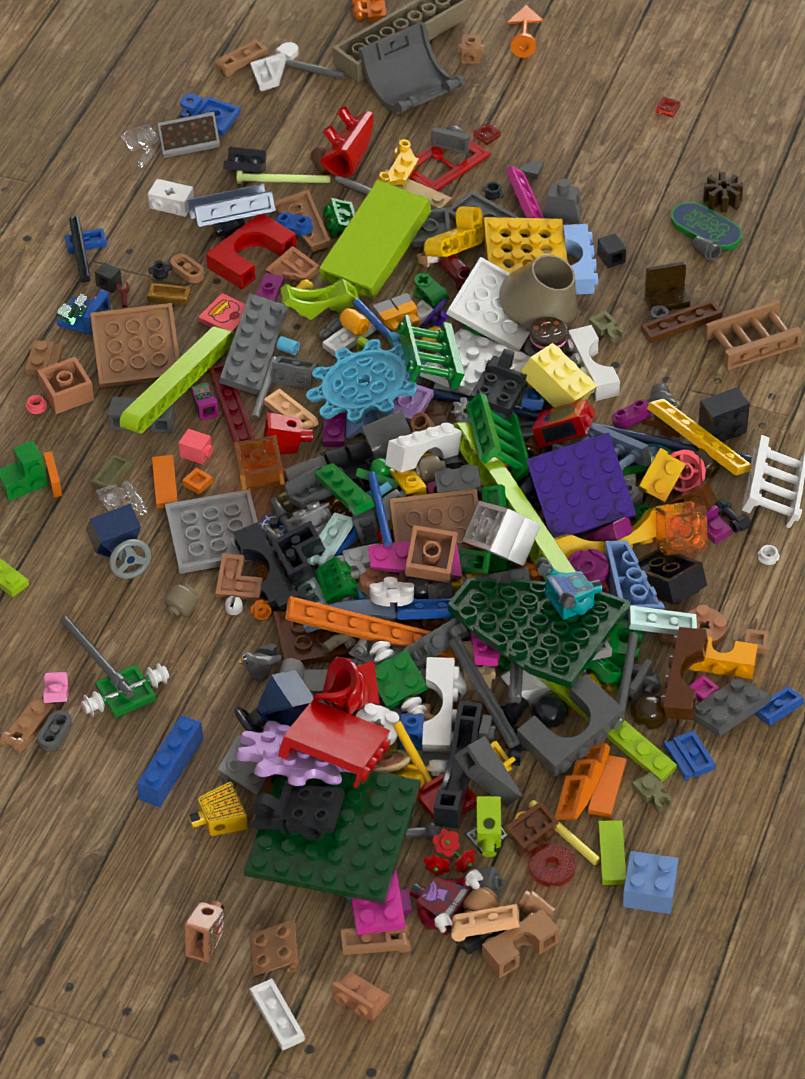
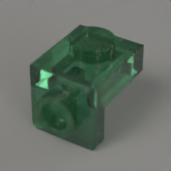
[56,294,88,325]

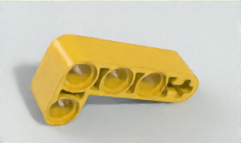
[424,207,484,257]

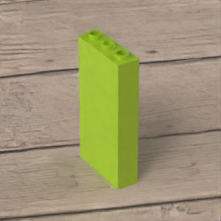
[319,180,431,300]

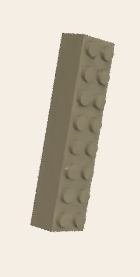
[333,0,468,82]

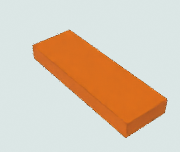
[152,455,178,509]
[588,755,627,819]

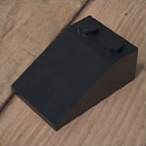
[638,547,707,605]

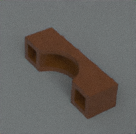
[661,627,708,720]

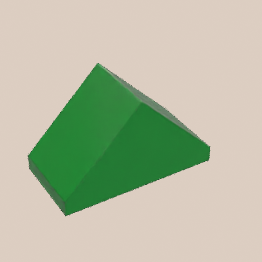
[458,549,491,575]

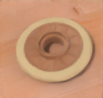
[373,750,411,773]

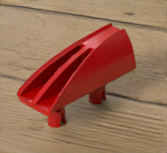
[321,106,374,178]

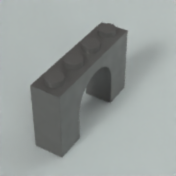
[517,674,624,777]

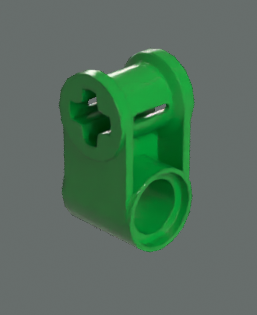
[414,273,449,309]

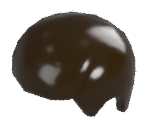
[630,694,667,729]

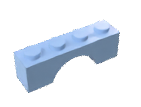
[563,224,598,294]

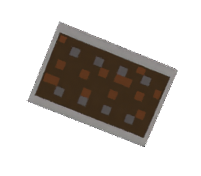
[158,112,220,158]

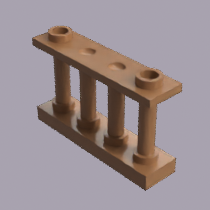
[705,300,802,371]

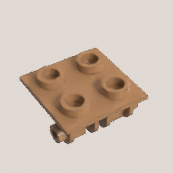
[251,919,299,977]

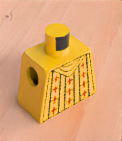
[188,782,248,836]

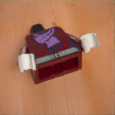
[409,870,483,936]

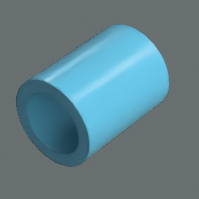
[277,336,300,355]

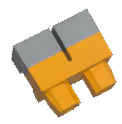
[373,293,420,333]

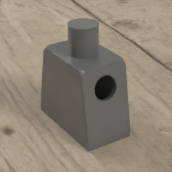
[543,178,583,224]

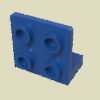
[57,290,111,335]

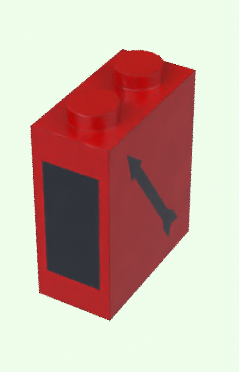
[532,399,595,448]

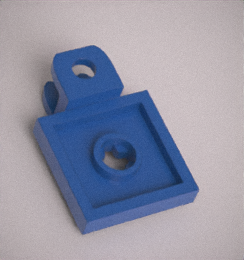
[180,94,241,136]

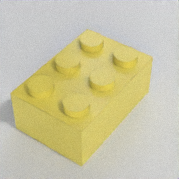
[520,343,597,408]

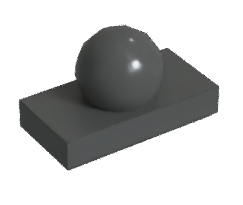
[431,125,470,154]

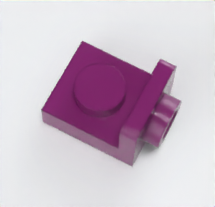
[699,505,732,544]

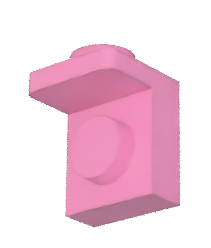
[43,672,69,703]

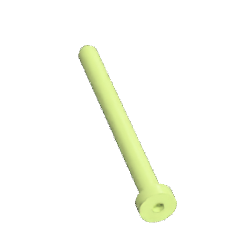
[237,170,330,184]

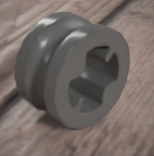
[650,305,669,321]

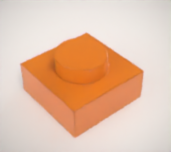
[183,467,213,495]

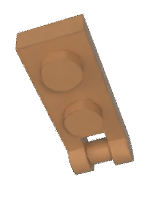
[215,39,268,77]
[0,696,55,753]
[341,925,411,955]

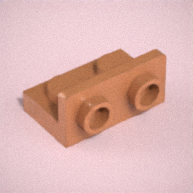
[332,971,390,1022]

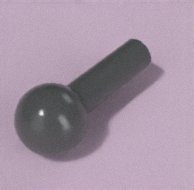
[405,822,442,840]

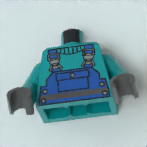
[535,557,602,620]

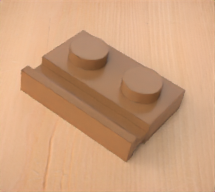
[25,340,64,376]

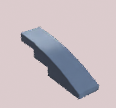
[303,599,397,633]

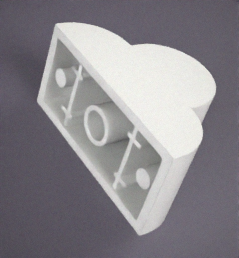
[462,501,541,566]

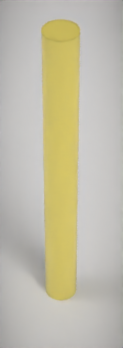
[528,800,601,866]

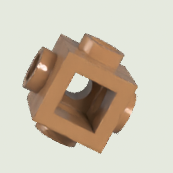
[458,34,485,64]

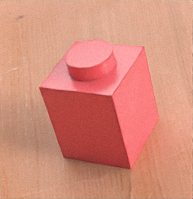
[179,429,213,465]

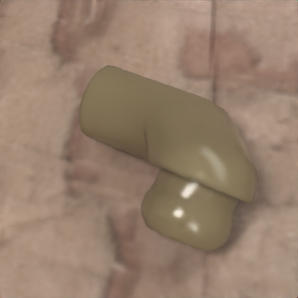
[322,634,357,653]

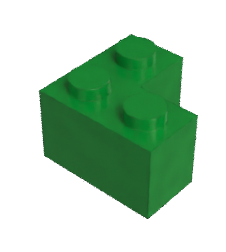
[0,440,48,501]

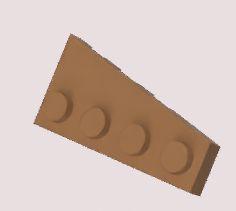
[274,189,332,252]

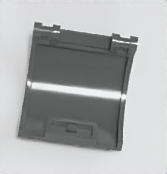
[358,22,466,114]

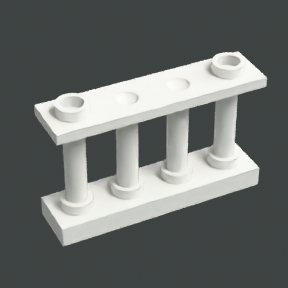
[742,435,805,528]

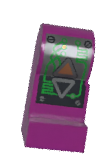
[191,382,219,421]

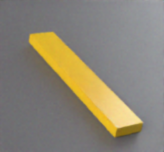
[647,399,752,476]

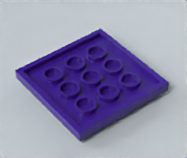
[526,433,636,538]

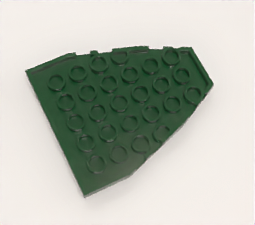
[448,578,630,689]

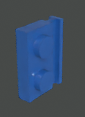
[663,730,716,781]

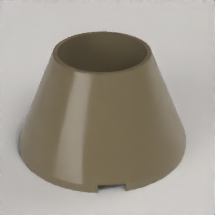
[499,255,578,332]

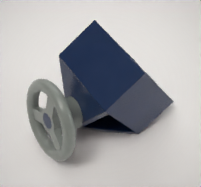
[86,503,151,579]

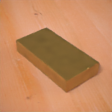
[147,283,191,306]

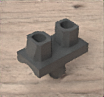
[620,659,662,703]

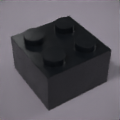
[698,387,750,442]

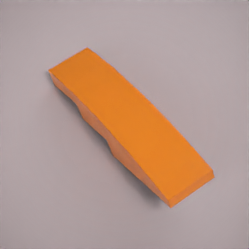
[555,743,610,820]

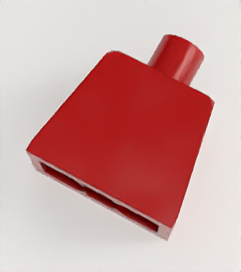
[262,413,313,456]

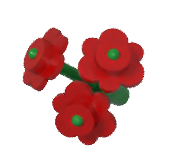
[423,829,475,875]

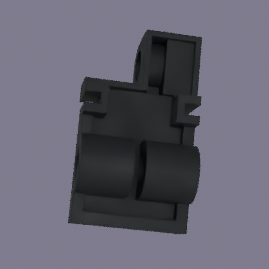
[469,349,527,416]
[320,440,374,493]
[253,781,345,840]

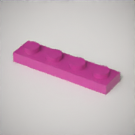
[506,165,545,219]

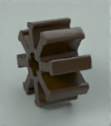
[703,172,744,213]

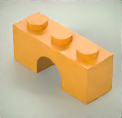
[688,637,758,679]

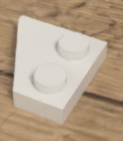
[250,52,286,91]

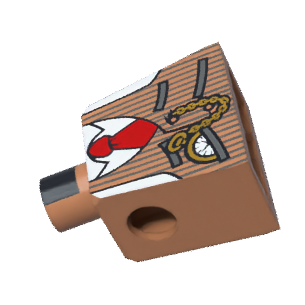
[185,901,224,963]

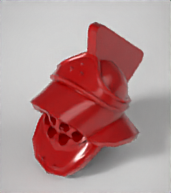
[313,657,380,715]

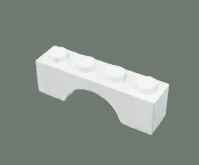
[566,325,620,401]
[385,423,462,472]
[422,657,459,753]

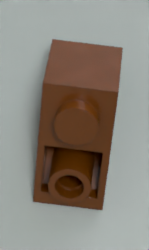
[664,482,717,518]

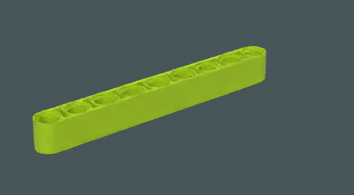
[119,326,235,434]

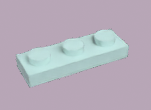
[628,606,697,635]

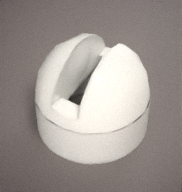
[225,596,243,615]

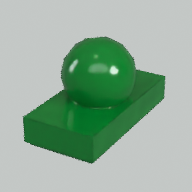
[356,458,398,489]

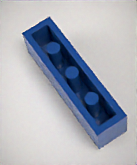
[137,715,203,807]

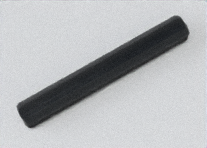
[69,216,91,283]

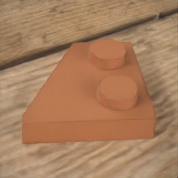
[265,246,320,282]

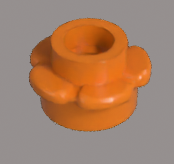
[250,599,272,620]

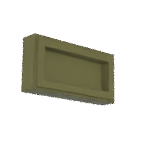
[91,454,132,494]

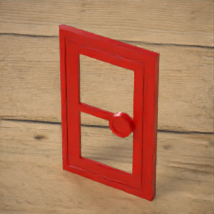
[409,140,491,191]

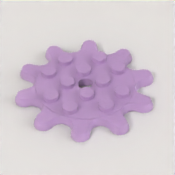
[236,721,353,786]

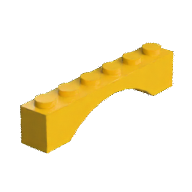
[554,504,679,559]

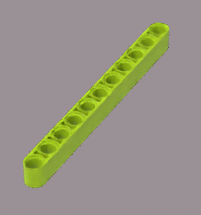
[452,422,576,580]

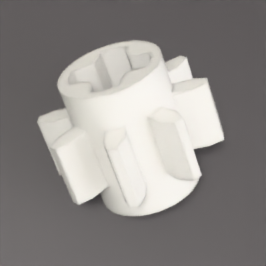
[451,397,469,421]

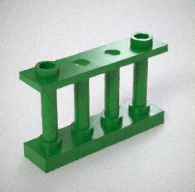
[397,315,465,390]
[466,392,530,483]

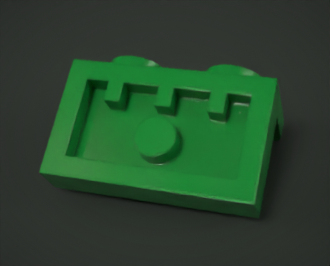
[323,198,355,238]
[315,556,359,604]
[586,657,623,692]

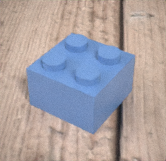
[623,851,679,914]

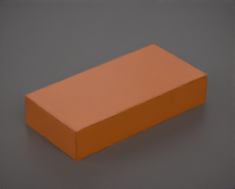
[44,451,62,497]

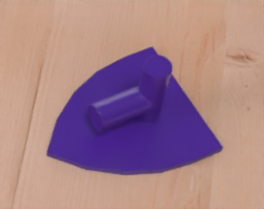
[419,299,449,329]

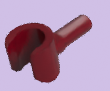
[117,281,130,308]

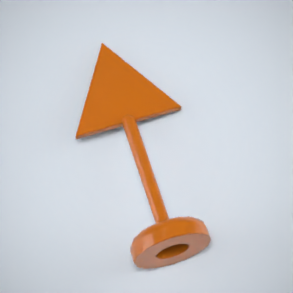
[507,5,544,58]

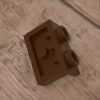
[504,801,559,857]

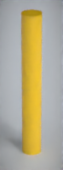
[392,721,432,784]

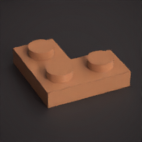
[216,553,263,601]

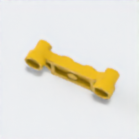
[375,139,418,186]

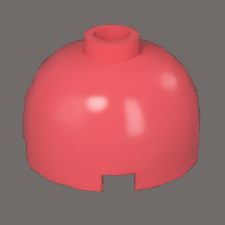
[670,450,706,493]

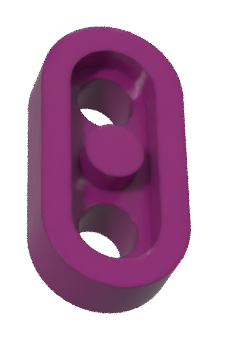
[611,400,652,429]

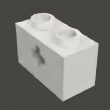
[148,179,194,217]

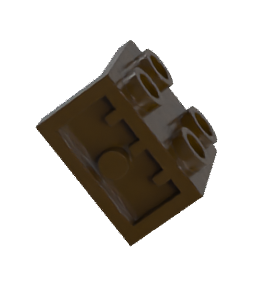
[644,261,690,312]

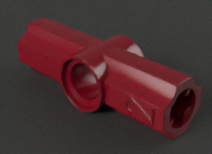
[440,255,473,291]

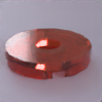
[528,843,576,887]

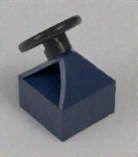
[234,670,313,733]

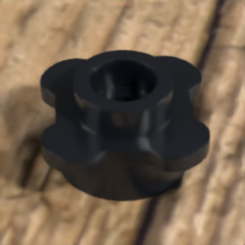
[482,182,504,200]
[148,260,172,280]

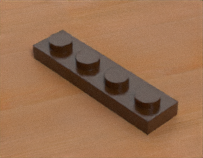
[641,299,723,343]

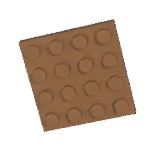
[90,303,180,388]
[389,489,484,583]

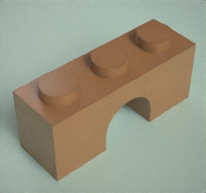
[482,909,560,979]

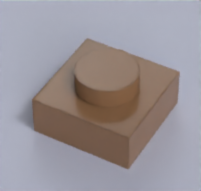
[745,629,769,655]

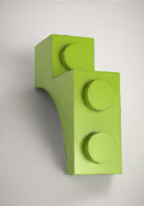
[280,278,359,320]

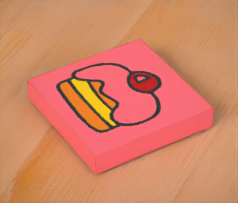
[198,293,246,334]

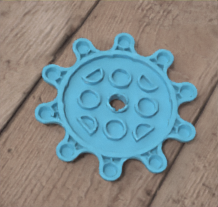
[306,339,422,424]

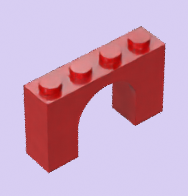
[206,214,297,290]

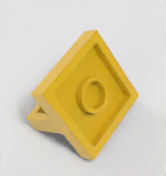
[638,448,686,503]

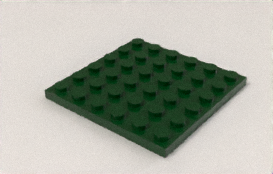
[244,771,421,905]

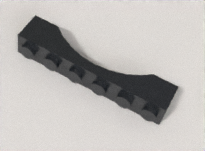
[434,701,483,829]

